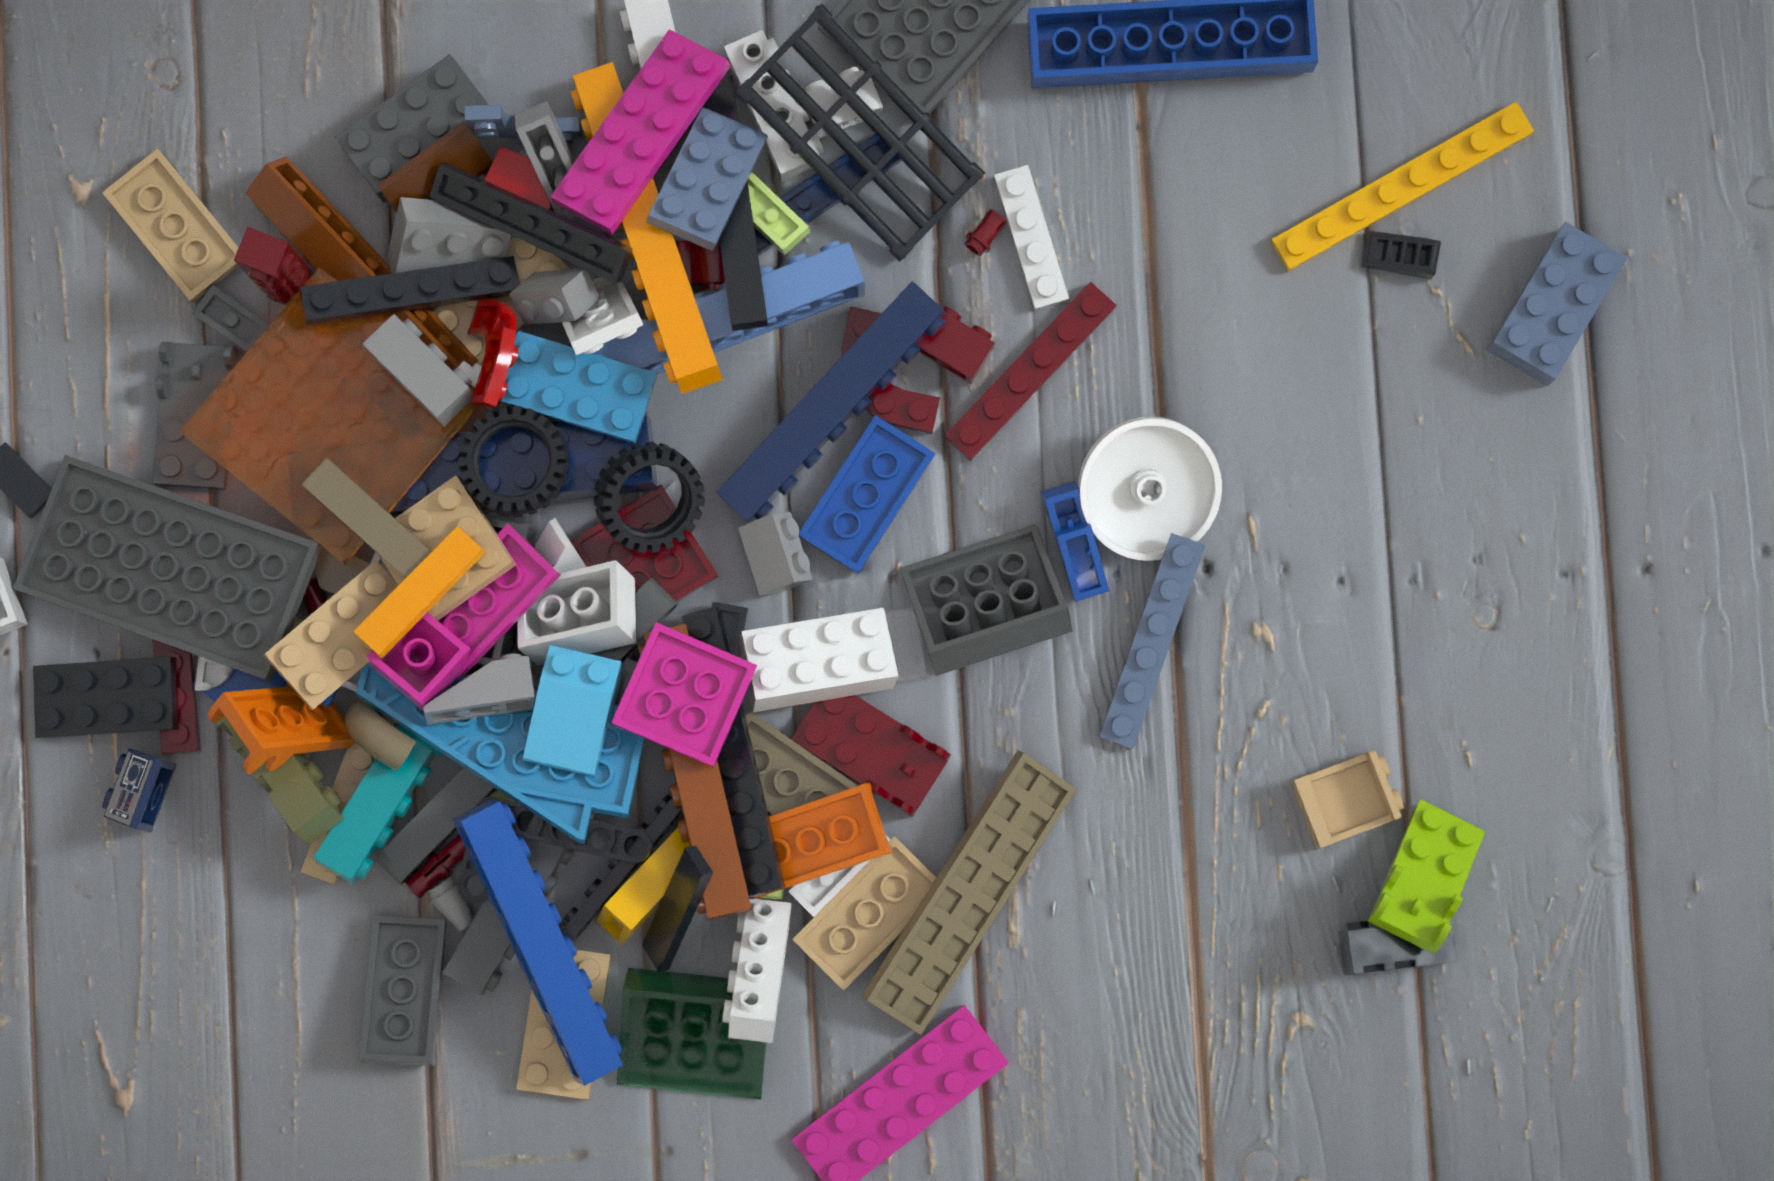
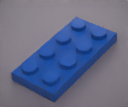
[799,415,936,574]

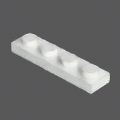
[994,165,1069,311]

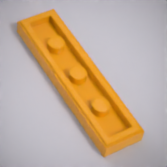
[353,526,485,659]

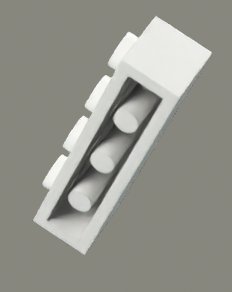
[724,30,824,182]
[723,898,791,1043]

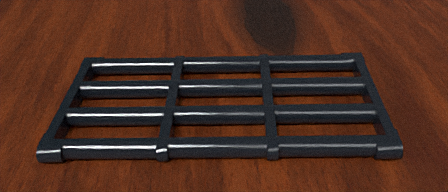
[734,4,985,262]

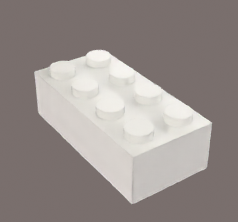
[738,608,899,713]

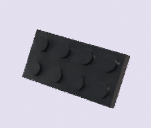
[33,656,178,738]

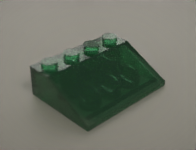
[616,968,767,1100]

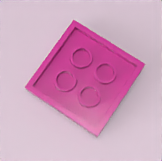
[611,622,757,768]

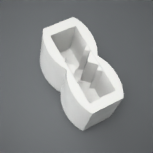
[805,67,883,138]

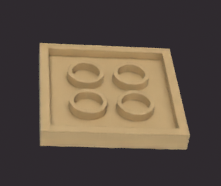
[378,475,516,621]

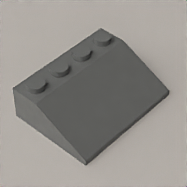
[900,524,1073,676]

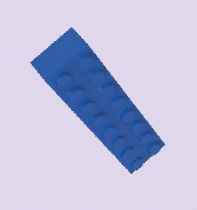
[1027,0,1318,89]

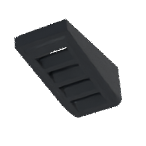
[1361,231,1441,280]

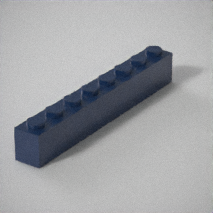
[716,281,947,523]

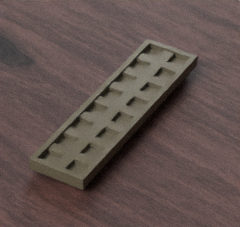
[861,750,1077,1035]

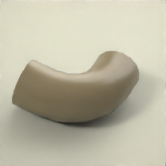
[344,699,416,771]

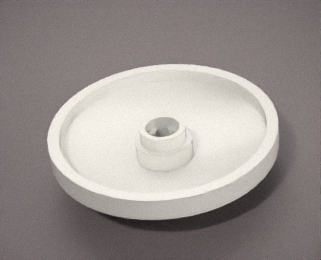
[1078,416,1222,561]

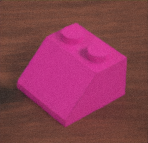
[366,612,471,712]

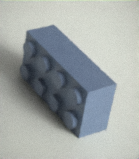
[1486,222,1627,386]

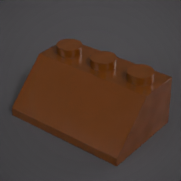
[377,121,493,213]

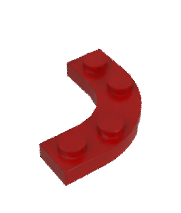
[467,299,519,407]

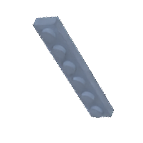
[1099,533,1205,749]

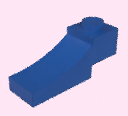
[1040,481,1109,602]

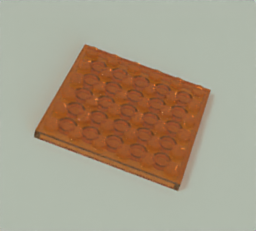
[179,267,479,565]

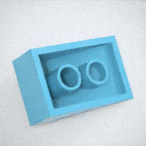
[523,645,623,777]

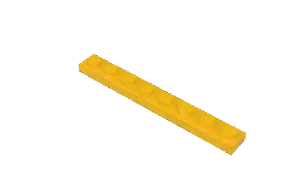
[1271,101,1534,272]

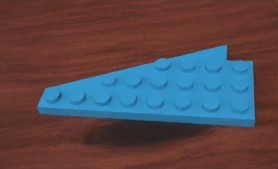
[355,662,645,844]

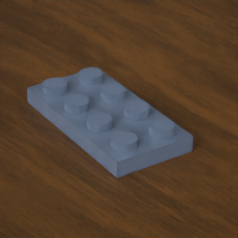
[646,107,768,251]

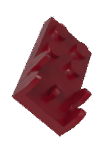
[791,695,951,817]

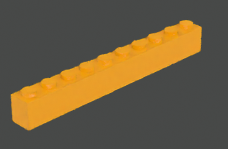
[570,62,723,394]

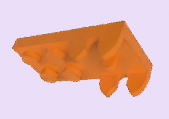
[208,686,355,774]
[754,783,893,899]

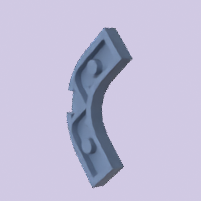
[464,105,582,145]

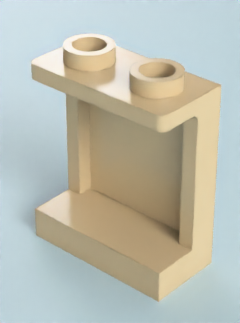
[1290,750,1404,850]

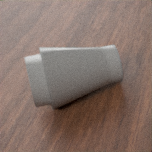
[427,875,474,932]

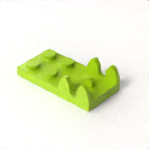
[1368,799,1486,954]

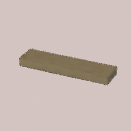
[301,458,431,578]

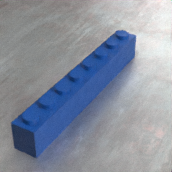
[452,799,623,1086]

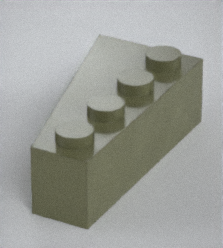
[216,689,344,846]

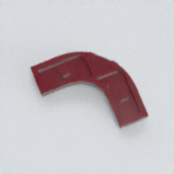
[841,307,940,434]

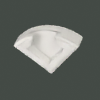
[195,656,234,691]

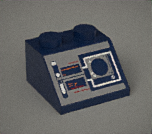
[102,748,177,832]

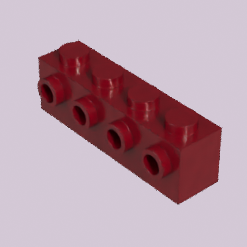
[234,227,314,305]

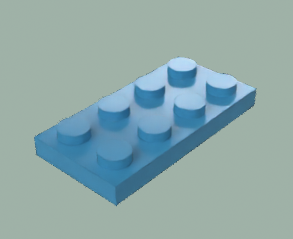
[500,331,658,444]

